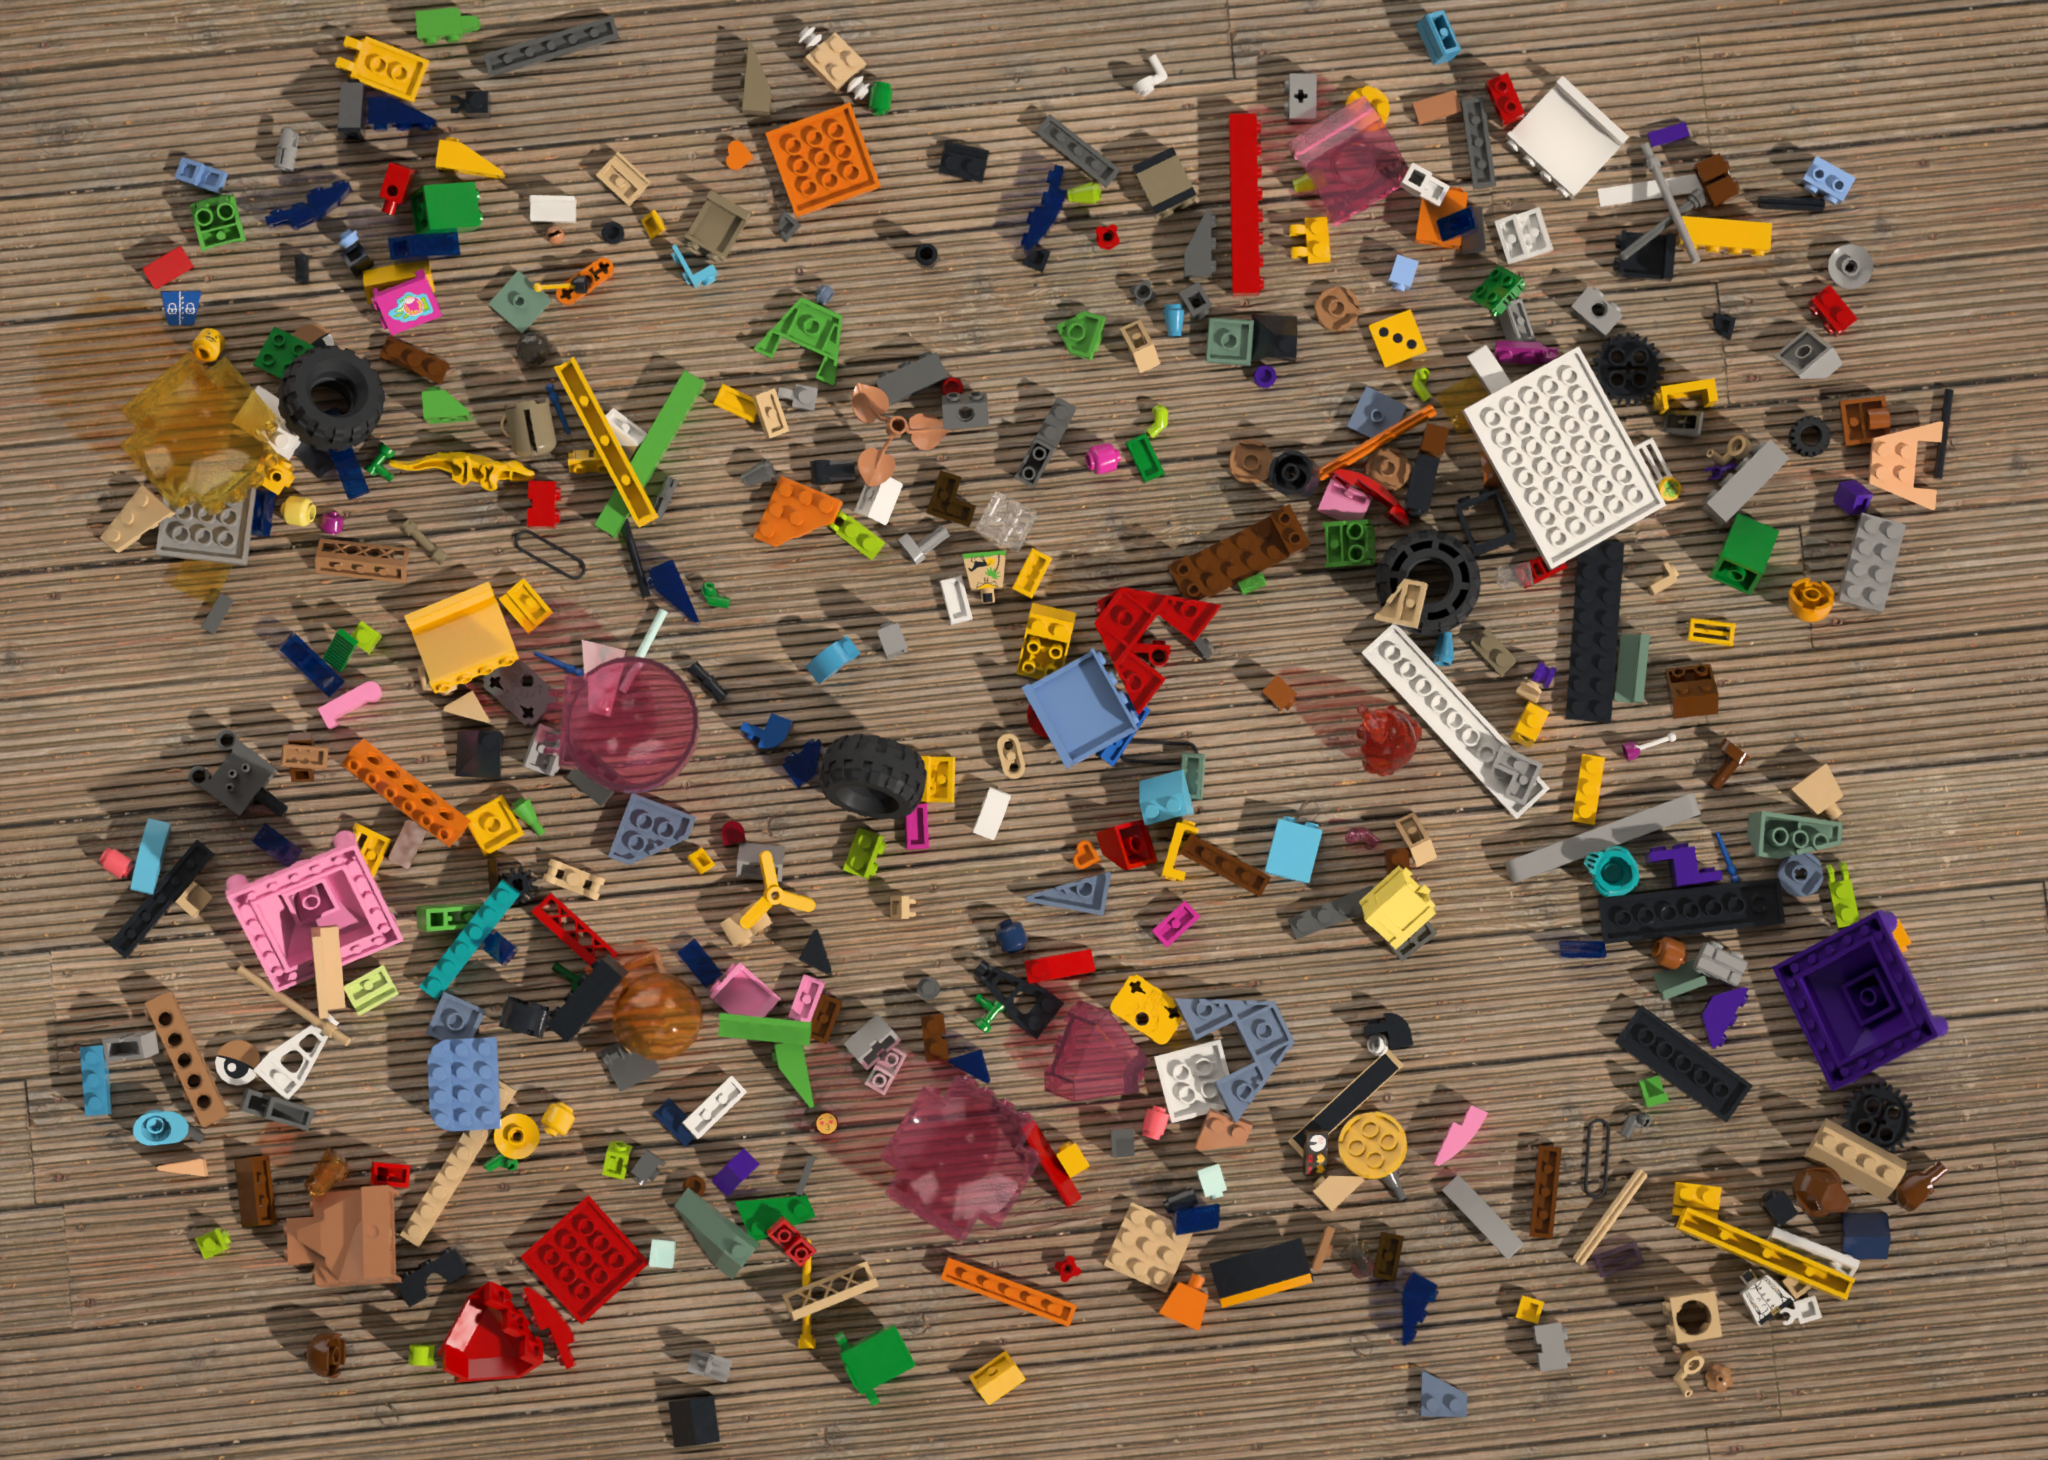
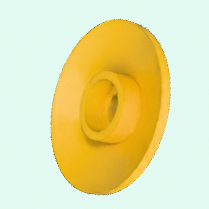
[494,1113,540,1159]

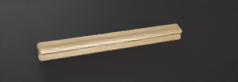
[1573,1169,1647,1265]

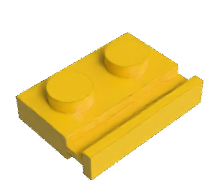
[499,578,553,634]
[1671,1182,1721,1220]

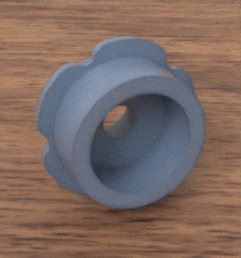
[814,284,835,305]

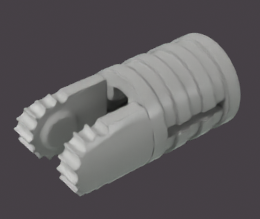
[274,127,299,171]

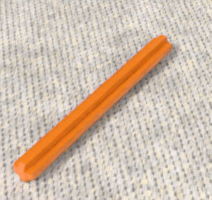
[1319,404,1436,481]

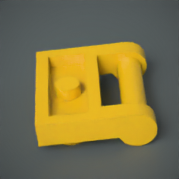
[352,823,392,878]

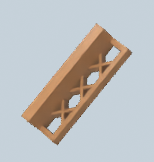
[315,538,410,583]

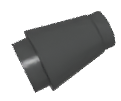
[741,460,776,487]

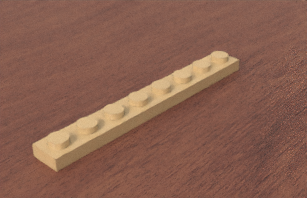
[400,1080,517,1247]

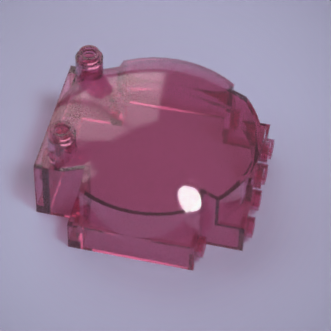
[880,1074,1042,1244]

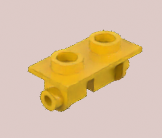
[568,450,608,474]

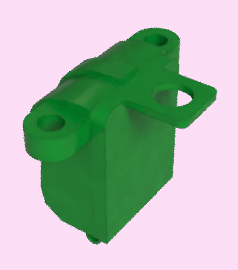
[834,1324,916,1407]

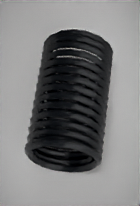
[294,255,310,283]

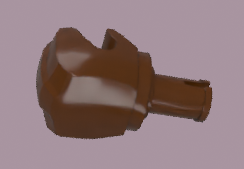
[1893,1162,1948,1212]

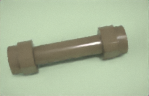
[400,519,449,565]

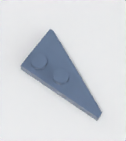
[1025,872,1112,916]

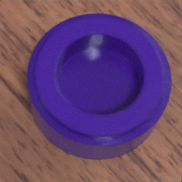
[1254,365,1276,389]

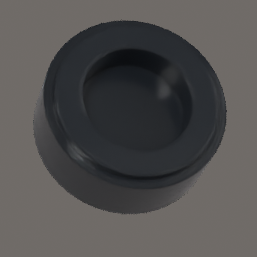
[602,222,625,245]

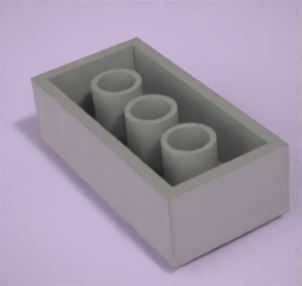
[1701,439,1790,527]
[1835,513,1906,614]

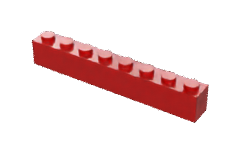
[1229,113,1264,296]

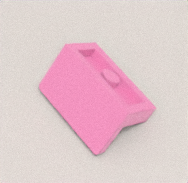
[1318,479,1372,521]

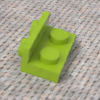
[843,827,887,880]

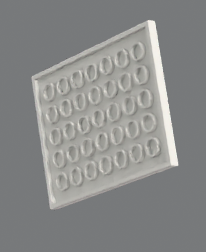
[1462,347,1666,570]

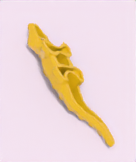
[389,451,535,491]

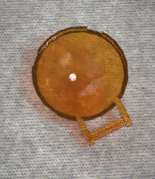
[612,948,703,1060]

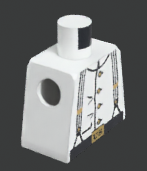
[1739,1269,1794,1326]

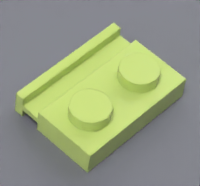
[344,965,399,1016]

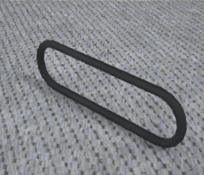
[514,530,586,580]
[1120,740,1199,764]
[1584,1118,1610,1198]

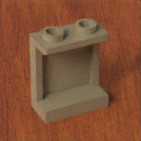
[684,190,751,262]

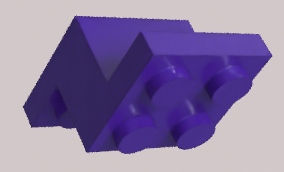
[1644,843,1723,888]

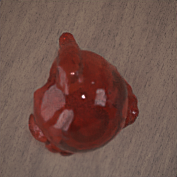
[1357,704,1422,777]

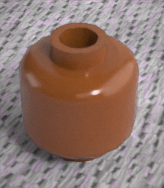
[1652,937,1688,970]

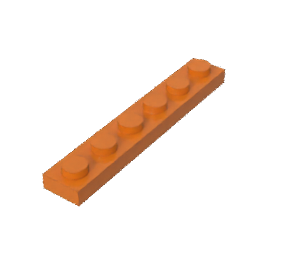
[940,1257,1077,1327]

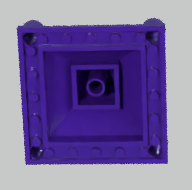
[1772,909,1948,1091]

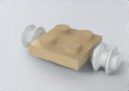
[798,27,871,100]

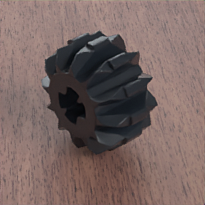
[499,866,538,905]

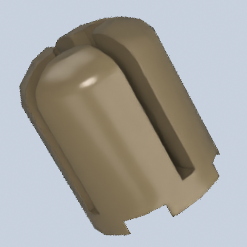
[504,397,556,457]

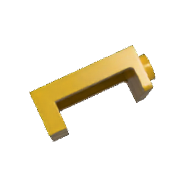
[1653,378,1718,415]
[1161,820,1199,883]

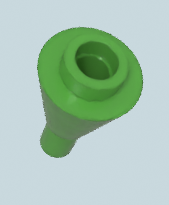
[511,797,546,837]

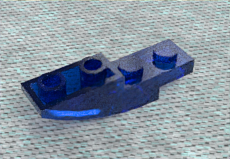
[1021,165,1067,254]
[265,180,353,231]

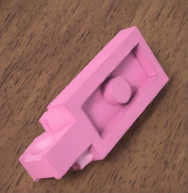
[788,974,826,1022]

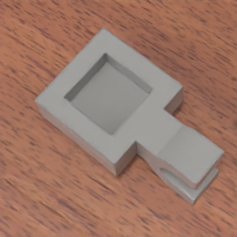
[778,384,818,411]

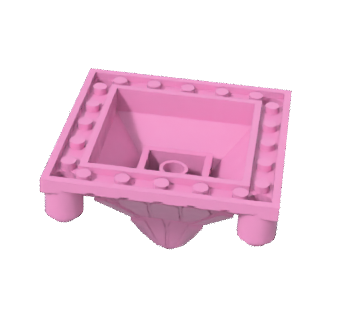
[225,831,404,993]

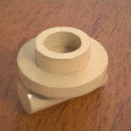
[1515,680,1542,703]

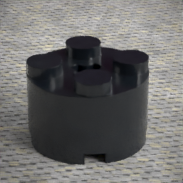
[1269,450,1320,500]
[498,996,550,1039]

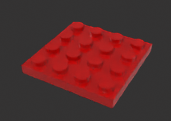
[520,1195,649,1325]

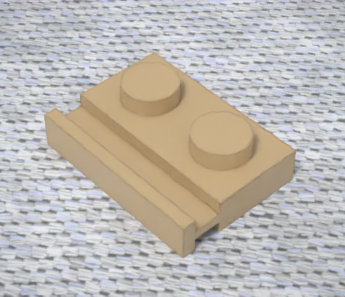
[596,152,651,207]

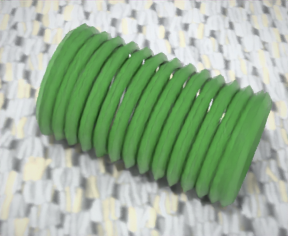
[1237,572,1267,596]

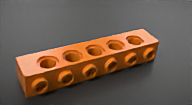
[341,738,471,848]

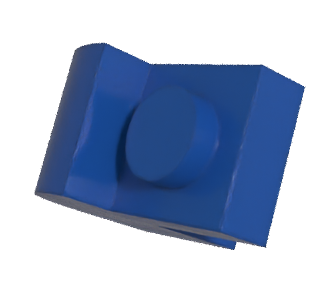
[740,713,793,750]

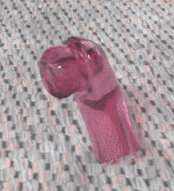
[1345,827,1380,848]

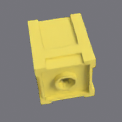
[1359,866,1436,949]

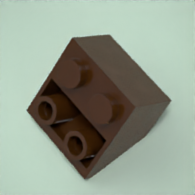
[1665,664,1718,719]

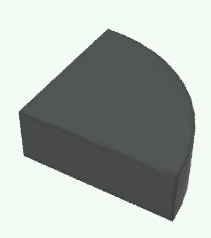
[778,211,801,243]

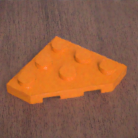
[753,476,843,547]

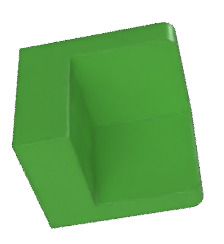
[1637,1076,1669,1108]

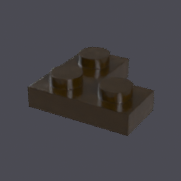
[926,470,976,528]

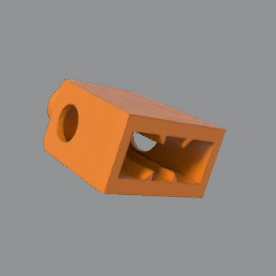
[1158,1273,1208,1331]

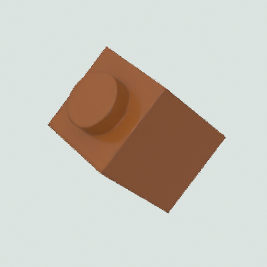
[1261,675,1297,712]

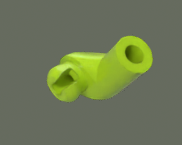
[1411,367,1432,402]
[1145,404,1168,439]

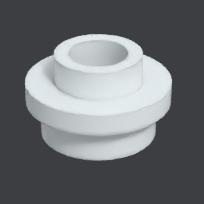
[1367,1033,1388,1056]

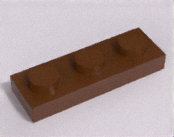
[379,336,451,385]

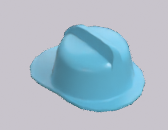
[133,1109,188,1146]

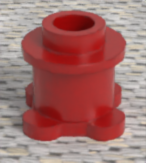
[1095,224,1120,250]

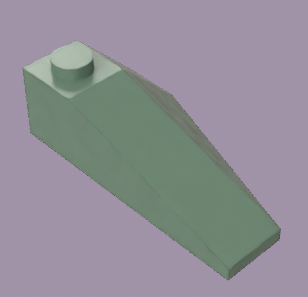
[1747,811,1843,859]
[674,1187,760,1280]

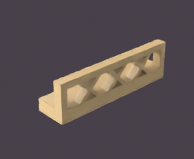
[782,1261,879,1321]

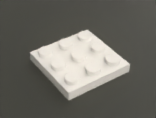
[1154,1040,1229,1123]

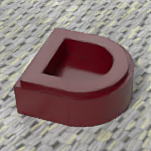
[721,821,746,846]

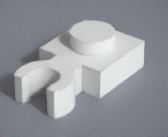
[1779,1295,1822,1325]

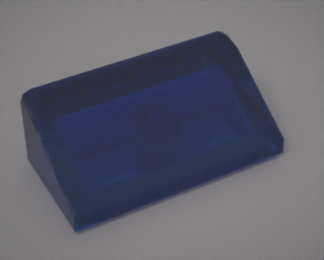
[1559,940,1607,959]
[1171,1204,1220,1235]

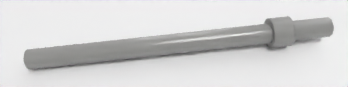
[1641,143,1700,264]

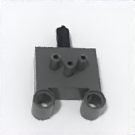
[188,730,288,817]

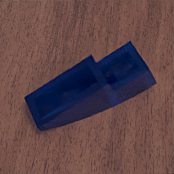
[278,631,345,697]

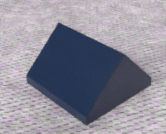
[1841,1213,1891,1259]

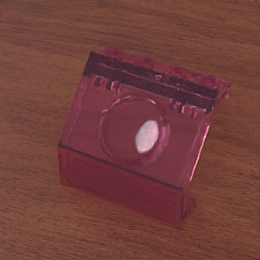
[1287,96,1409,227]

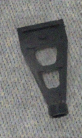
[972,960,1064,1039]

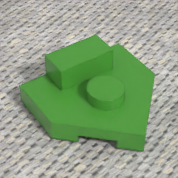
[1056,311,1106,361]

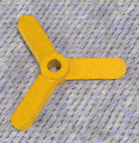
[740,851,816,929]

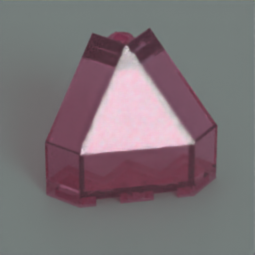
[1044,1000,1150,1102]

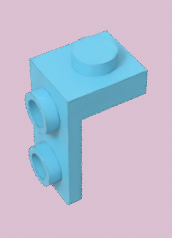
[671,244,718,288]

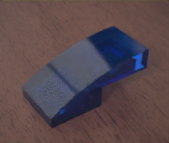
[251,823,303,867]

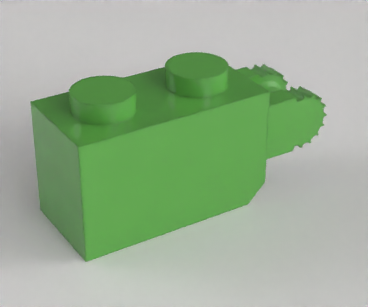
[415,7,481,45]

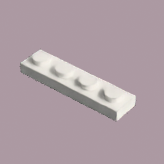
[1767,1227,1860,1277]

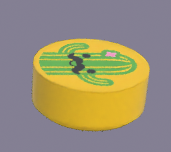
[1657,477,1682,501]

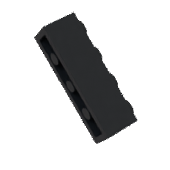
[547,954,629,1043]

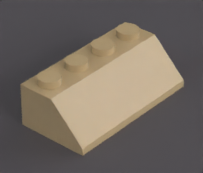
[1803,1118,1907,1201]

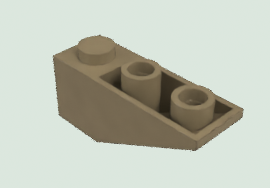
[738,43,772,116]

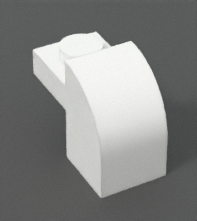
[1400,163,1450,207]

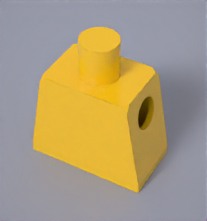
[1509,700,1550,749]

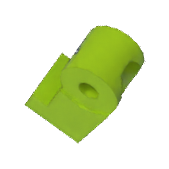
[408,1344,436,1366]

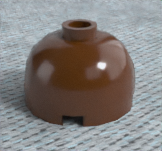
[304,1332,346,1378]

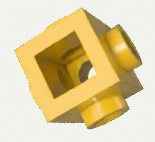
[259,456,295,495]

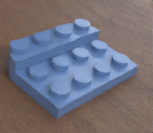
[428,1037,501,1131]

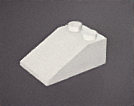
[233,385,301,460]

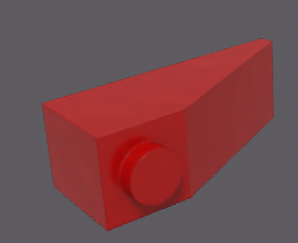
[1024,949,1095,984]

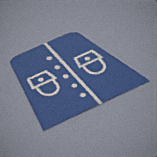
[161,291,202,325]

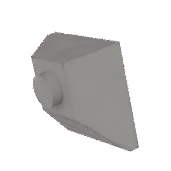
[1774,328,1843,379]

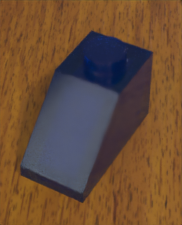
[483,931,520,967]

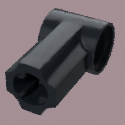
[810,460,855,485]

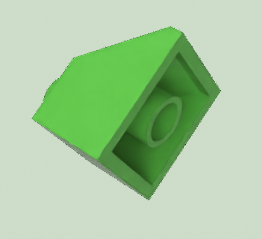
[422,387,473,424]

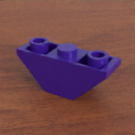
[1700,987,1749,1049]

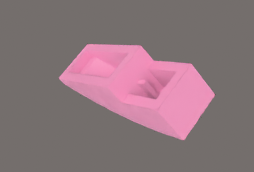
[1433,1105,1488,1166]

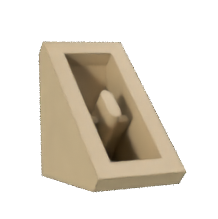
[443,691,490,724]

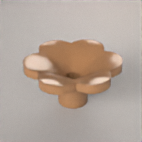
[1705,1364,1733,1393]

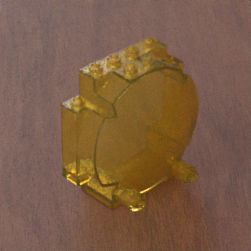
[120,351,281,516]

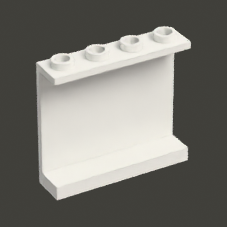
[1505,76,1628,199]

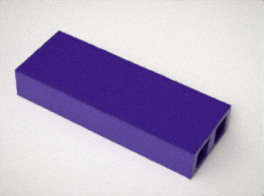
[1647,122,1690,148]

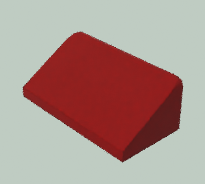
[142,246,194,290]

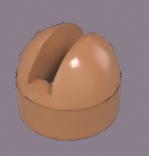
[546,226,565,245]

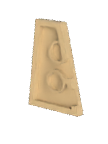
[100,485,176,553]

